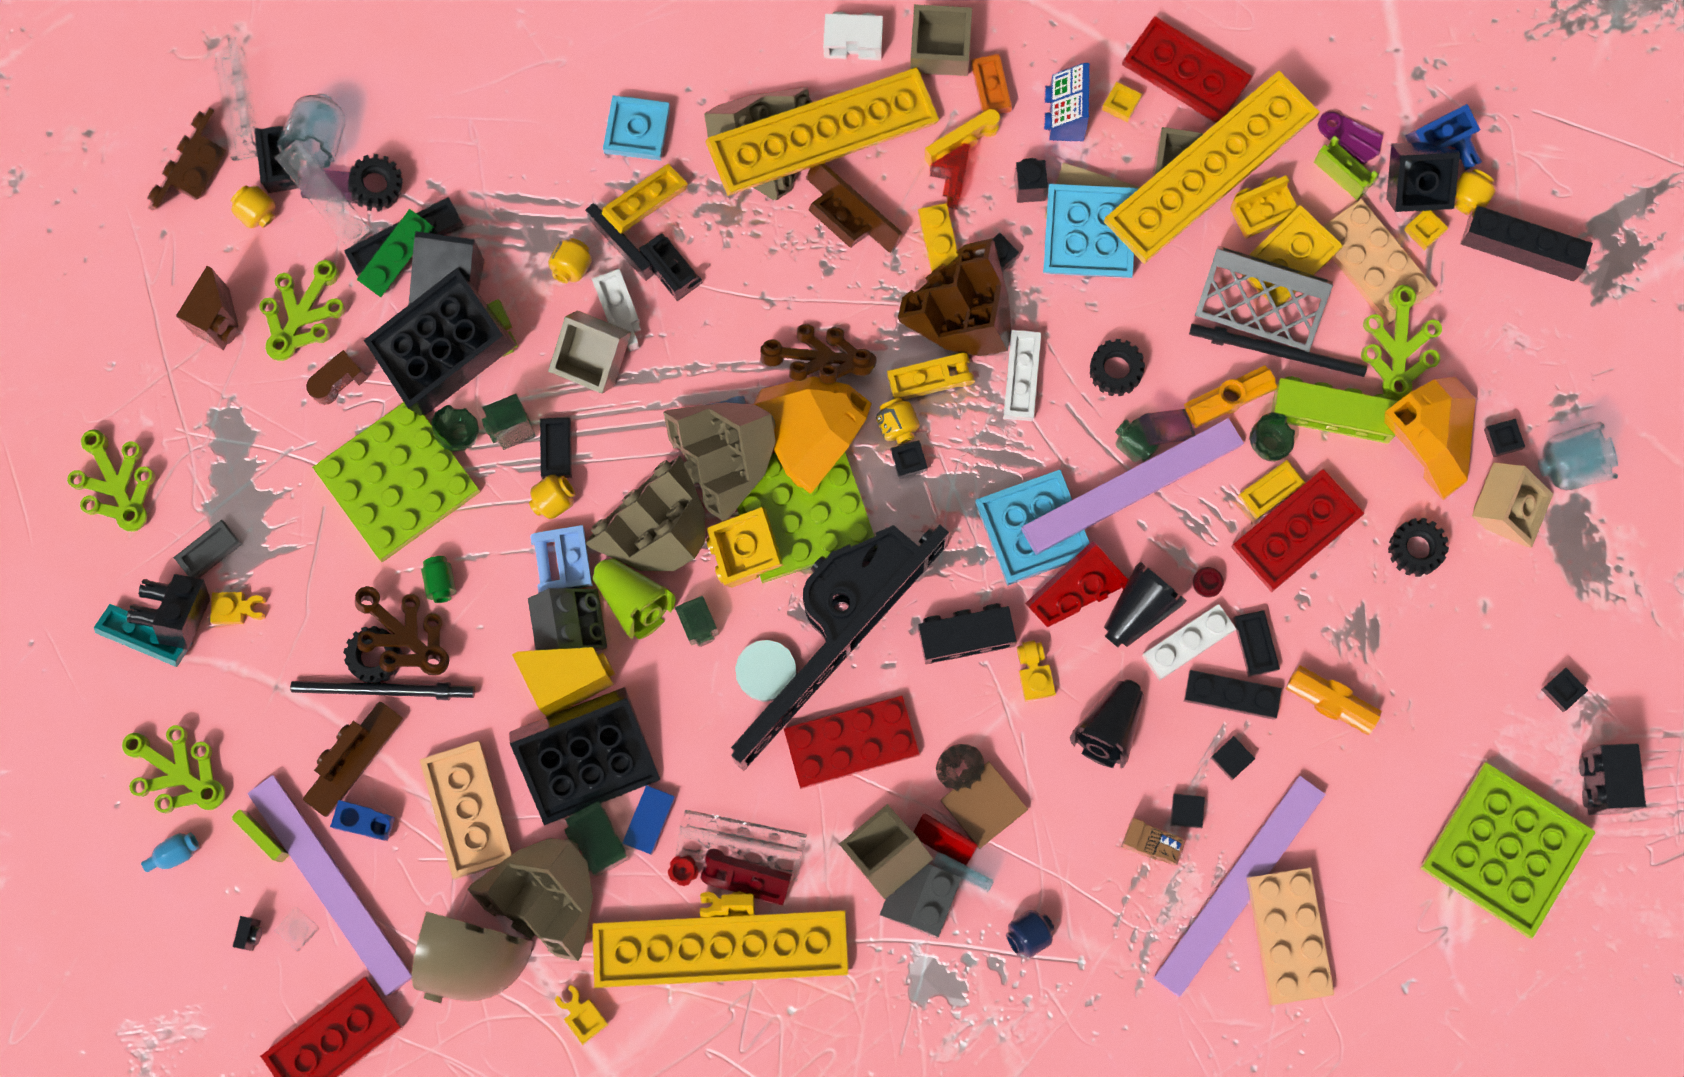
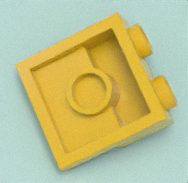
[706,507,784,588]

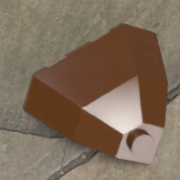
[898,238,1011,356]

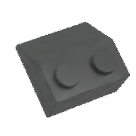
[879,864,962,939]

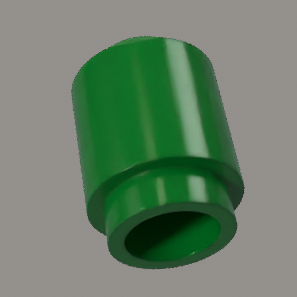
[421,556,457,603]

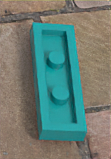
[93,604,193,667]

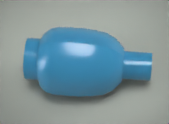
[141,832,199,873]

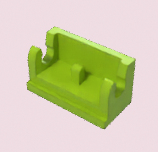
[1313,136,1379,200]

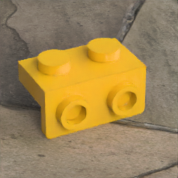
[1230,175,1298,239]

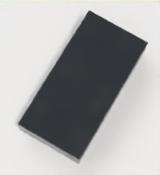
[540,417,572,479]
[1233,610,1280,677]

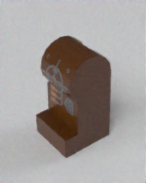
[306,350,368,405]

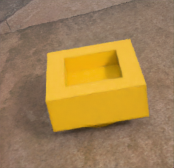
[1102,81,1142,123]
[1404,210,1448,251]

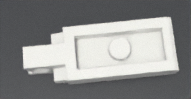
[592,269,641,352]

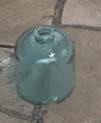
[277,94,346,169]
[1538,421,1618,491]

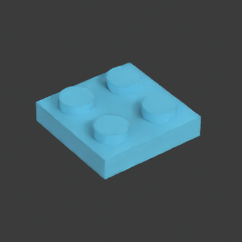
[603,95,671,161]

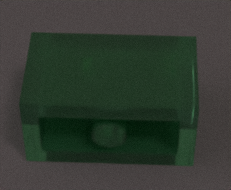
[481,393,537,450]
[564,801,630,877]

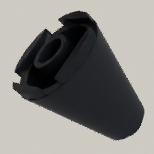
[1104,562,1187,648]
[1069,679,1144,768]

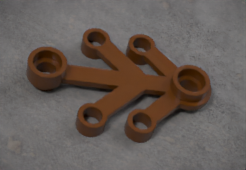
[760,324,877,384]
[354,586,449,676]

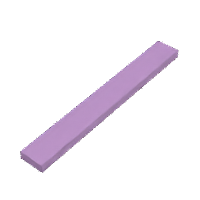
[1021,418,1244,555]
[247,775,412,996]
[1153,776,1326,998]

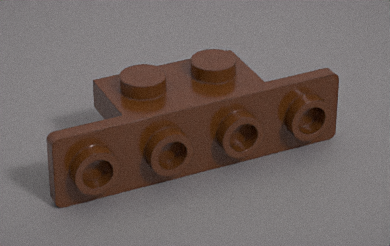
[147,107,226,211]
[806,163,902,253]
[303,702,404,817]

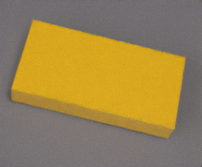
[1238,460,1305,520]

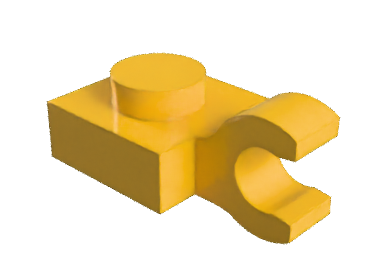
[700,892,755,918]

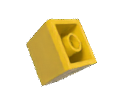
[512,647,615,717]

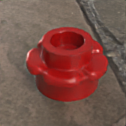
[668,855,699,886]

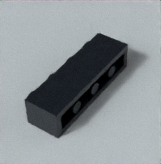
[1460,205,1593,282]

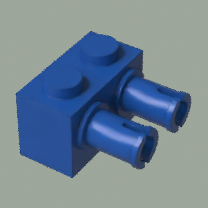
[1405,104,1483,171]

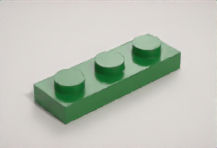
[356,208,434,298]

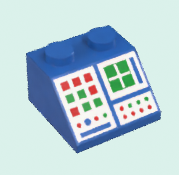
[1044,63,1090,142]

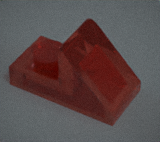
[929,144,970,210]

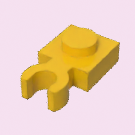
[210,592,266,625]
[555,985,609,1045]

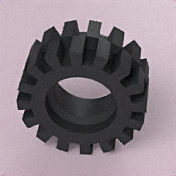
[348,154,403,212]
[1388,518,1449,577]

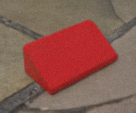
[913,813,977,867]

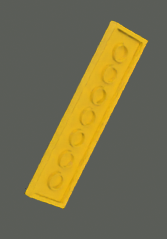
[705,67,939,196]
[1104,70,1320,265]
[593,911,848,988]

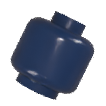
[1006,910,1055,958]

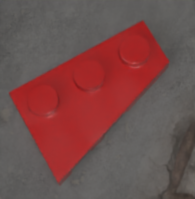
[1025,541,1128,628]

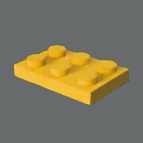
[1239,205,1343,306]

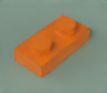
[971,54,1012,114]

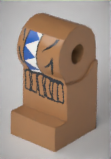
[1121,817,1186,866]

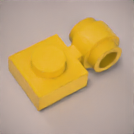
[1017,640,1056,702]

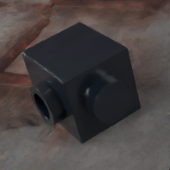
[1014,158,1048,203]

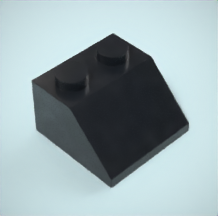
[1386,142,1460,212]

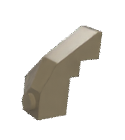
[663,402,776,521]
[467,838,593,961]

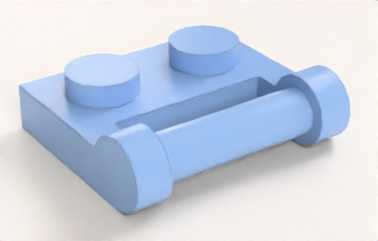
[530,525,593,593]

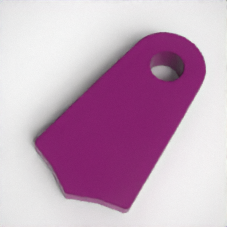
[1317,112,1383,165]

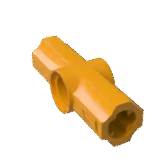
[1184,365,1277,428]
[1285,665,1382,735]

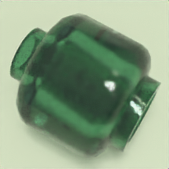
[1115,418,1161,462]

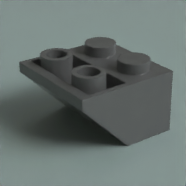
[527,588,607,651]

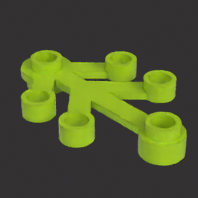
[259,260,345,361]
[1361,285,1442,401]
[67,429,155,532]
[122,725,225,814]

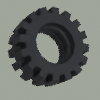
[1089,339,1145,397]
[343,626,403,683]

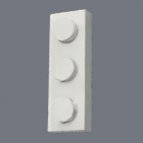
[1003,330,1041,422]
[1142,604,1236,681]

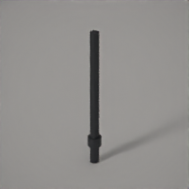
[1188,323,1367,377]
[290,681,475,701]

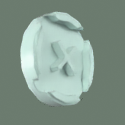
[735,640,797,702]

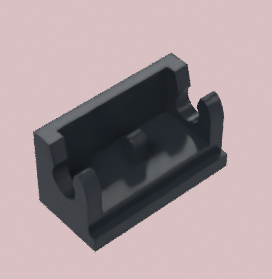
[254,126,300,194]
[639,233,703,302]

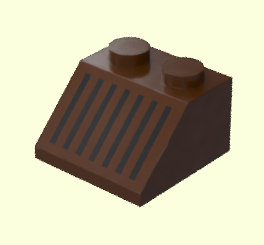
[176,266,239,351]

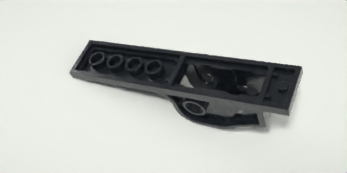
[731,525,949,771]

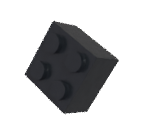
[1579,743,1646,816]

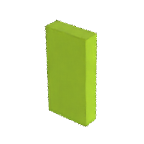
[232,809,290,863]

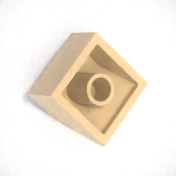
[1472,462,1553,548]

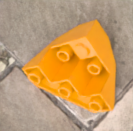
[753,376,872,494]
[1384,377,1476,500]

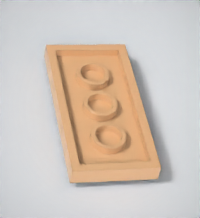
[1323,199,1436,326]
[420,741,513,880]
[1246,867,1335,1005]

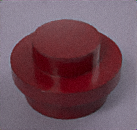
[1193,567,1224,598]

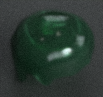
[431,405,480,451]
[1249,412,1295,462]

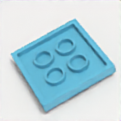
[1043,184,1138,279]
[975,470,1090,586]

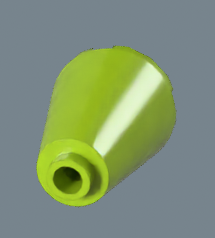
[593,558,676,640]

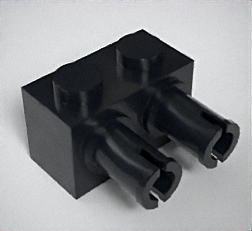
[127,574,210,650]

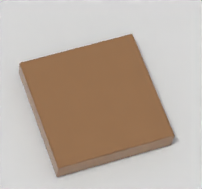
[940,761,1028,850]

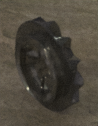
[936,744,986,792]

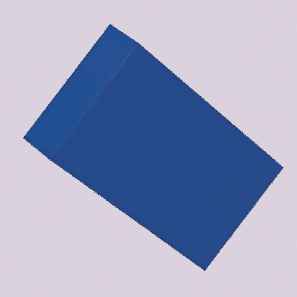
[622,785,676,855]

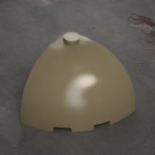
[412,911,534,1003]

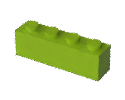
[1270,376,1398,444]

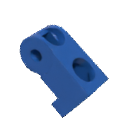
[330,800,395,842]

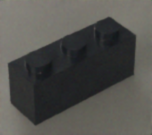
[918,603,1017,665]

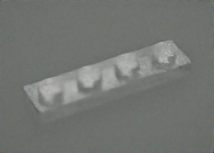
[275,139,373,248]

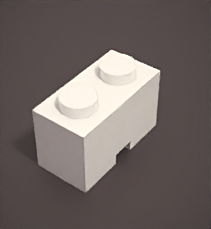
[823,11,883,61]

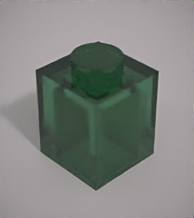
[675,595,719,647]

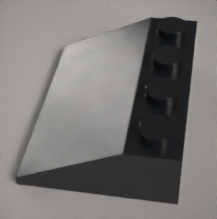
[364,268,516,416]
[509,687,660,826]

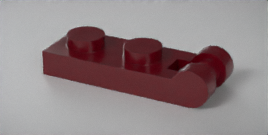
[700,848,792,906]

